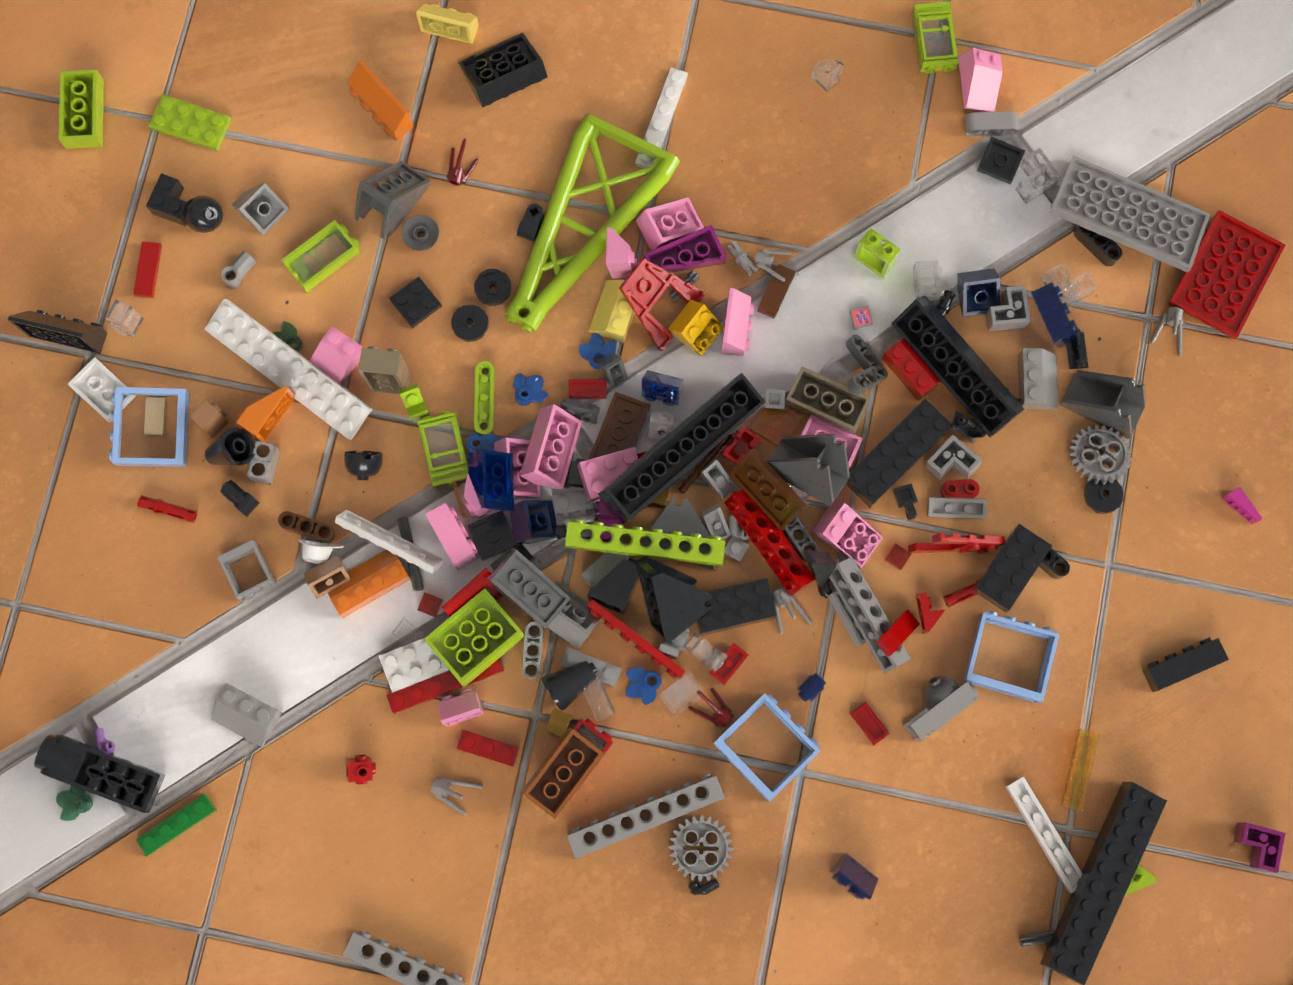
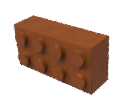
[520,728,604,819]

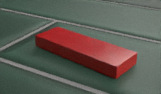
[133,241,162,298]
[876,609,920,657]

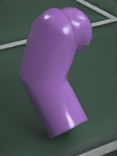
[93,728,115,754]

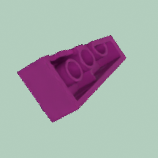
[643,225,727,273]

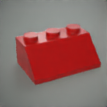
[882,339,942,401]
[441,568,502,617]

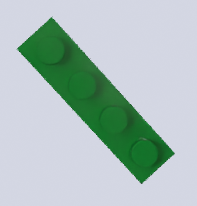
[136,794,217,857]

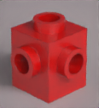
[346,754,376,785]

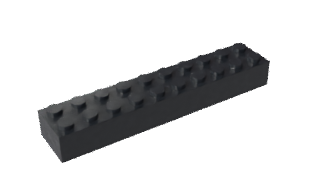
[598,373,766,524]
[1040,782,1167,985]

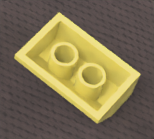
[416,4,479,44]
[588,280,634,343]

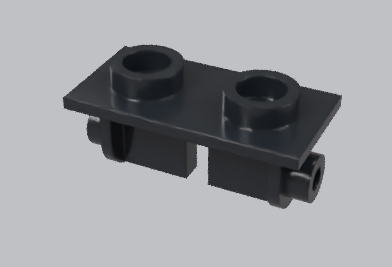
[1065,329,1089,369]
[951,411,986,443]

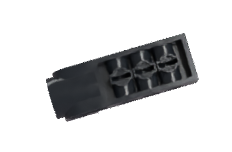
[34,734,165,813]

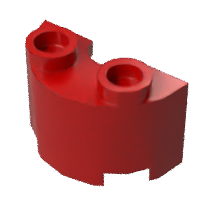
[720,427,763,466]

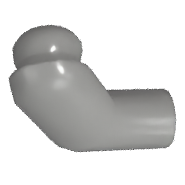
[728,516,749,541]

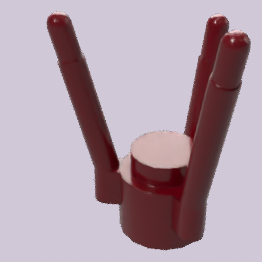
[447,138,479,186]
[688,688,734,727]

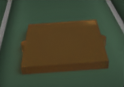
[451,480,467,519]

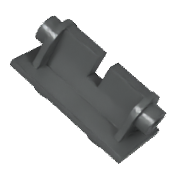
[560,398,600,424]

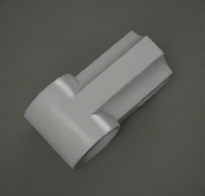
[221,251,256,289]

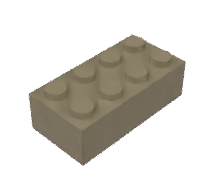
[358,346,411,395]
[785,366,871,434]

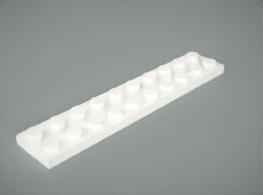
[204,299,372,440]

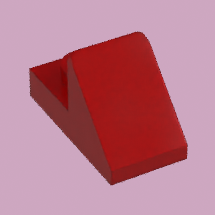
[916,592,945,634]

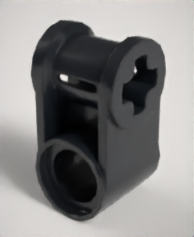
[517,204,544,242]

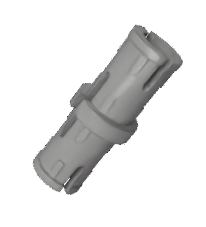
[726,240,758,276]

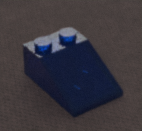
[467,449,514,511]

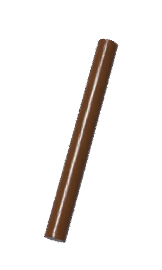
[678,434,732,494]

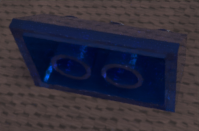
[1031,282,1079,348]

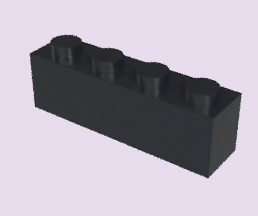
[1143,637,1229,692]

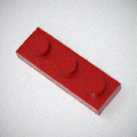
[457,730,520,767]

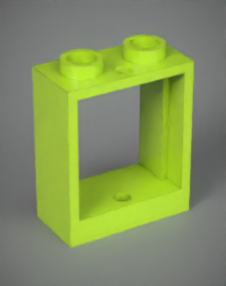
[854,228,901,278]

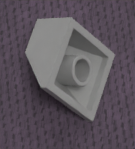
[232,182,289,235]

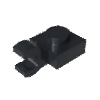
[893,483,918,520]

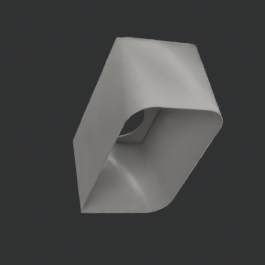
[247,441,280,485]

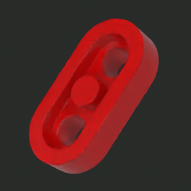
[940,479,980,498]

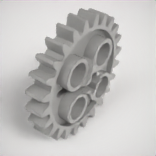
[1068,424,1132,485]
[668,815,734,882]

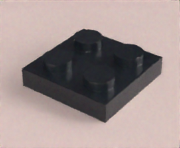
[976,136,1026,185]
[389,277,442,329]
[467,510,517,561]

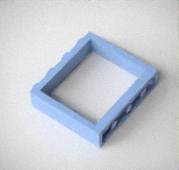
[109,387,189,467]
[963,611,1060,704]
[713,693,820,802]

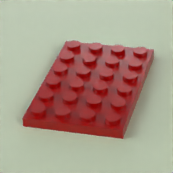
[1168,210,1286,339]

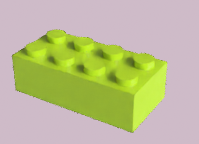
[59,70,104,149]

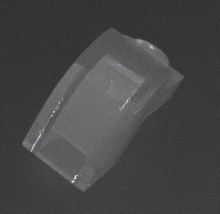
[682,632,728,672]

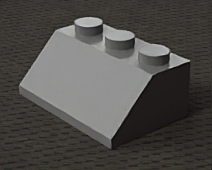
[1018,348,1058,410]
[548,581,602,649]
[211,683,282,747]

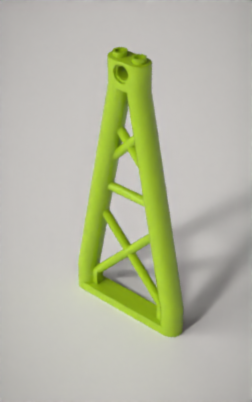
[504,114,680,333]

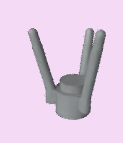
[755,248,799,282]
[1151,307,1184,356]
[772,588,813,634]
[431,777,483,816]

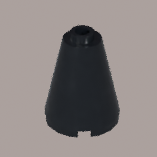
[205,427,255,466]
[541,661,598,711]

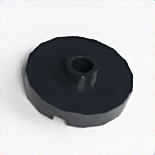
[474,269,512,306]
[451,304,489,342]
[1084,479,1124,514]

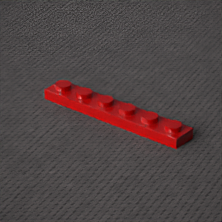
[587,599,685,679]
[386,659,504,714]

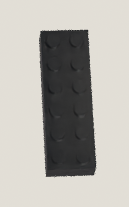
[846,399,952,508]

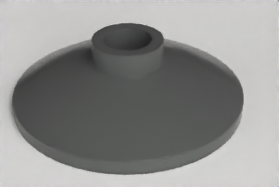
[402,215,439,251]

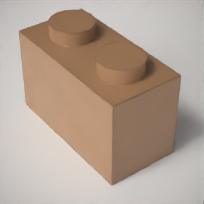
[189,400,228,438]
[303,555,351,599]

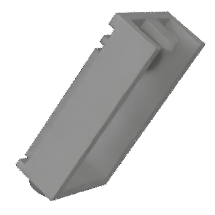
[903,682,979,742]

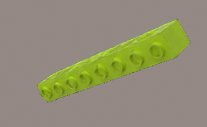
[565,519,725,566]

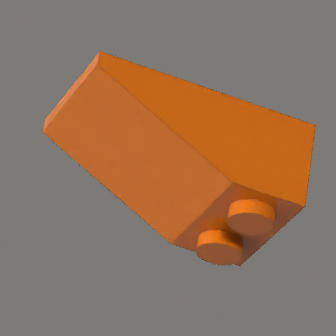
[236,386,295,443]

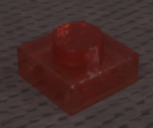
[884,543,911,571]
[417,592,443,618]

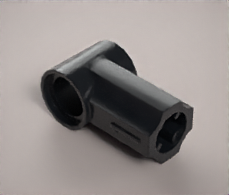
[220,480,260,517]

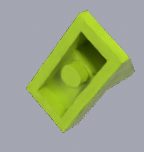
[399,383,429,421]

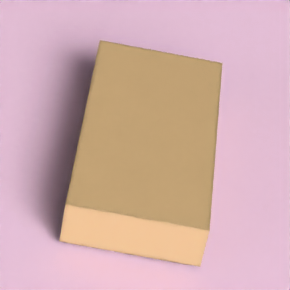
[144,397,167,436]

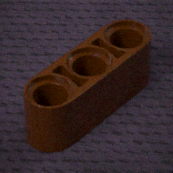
[757,264,796,319]
[278,511,335,543]

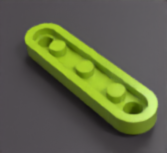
[474,361,495,436]

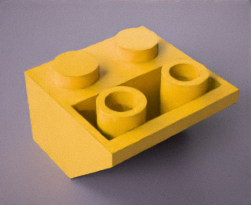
[668,300,724,356]

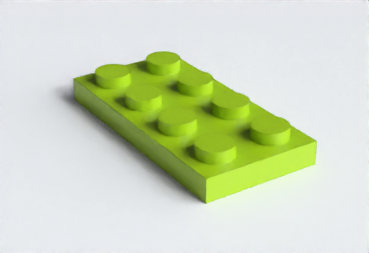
[148,94,231,151]

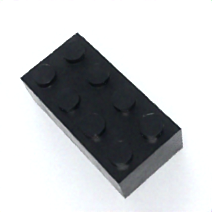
[973,524,1053,613]
[696,578,777,636]

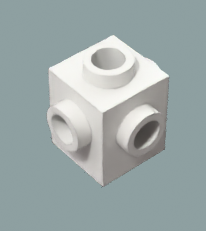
[648,412,677,440]

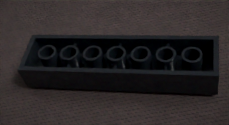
[891,295,1024,438]

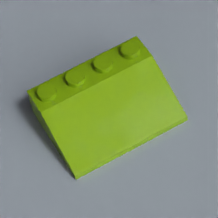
[424,589,525,687]

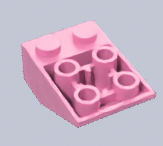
[812,501,883,568]

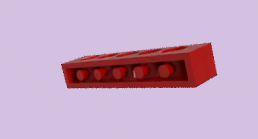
[724,489,816,597]

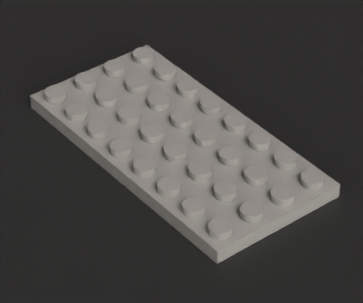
[1049,155,1210,272]

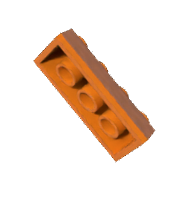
[348,60,413,140]
[328,550,411,618]

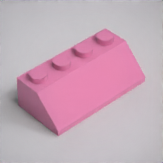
[520,404,582,489]

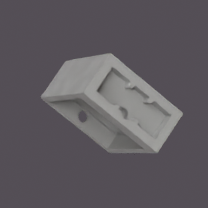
[218,540,276,601]

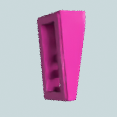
[1222,487,1262,524]

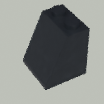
[587,558,639,615]

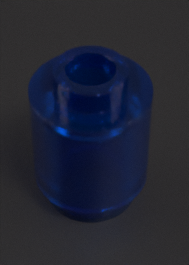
[797,673,826,702]

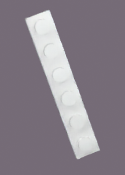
[635,67,688,168]
[335,510,444,573]
[1005,777,1082,893]

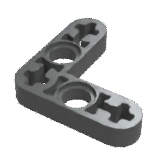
[846,335,888,394]

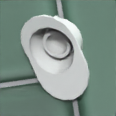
[298,539,344,564]

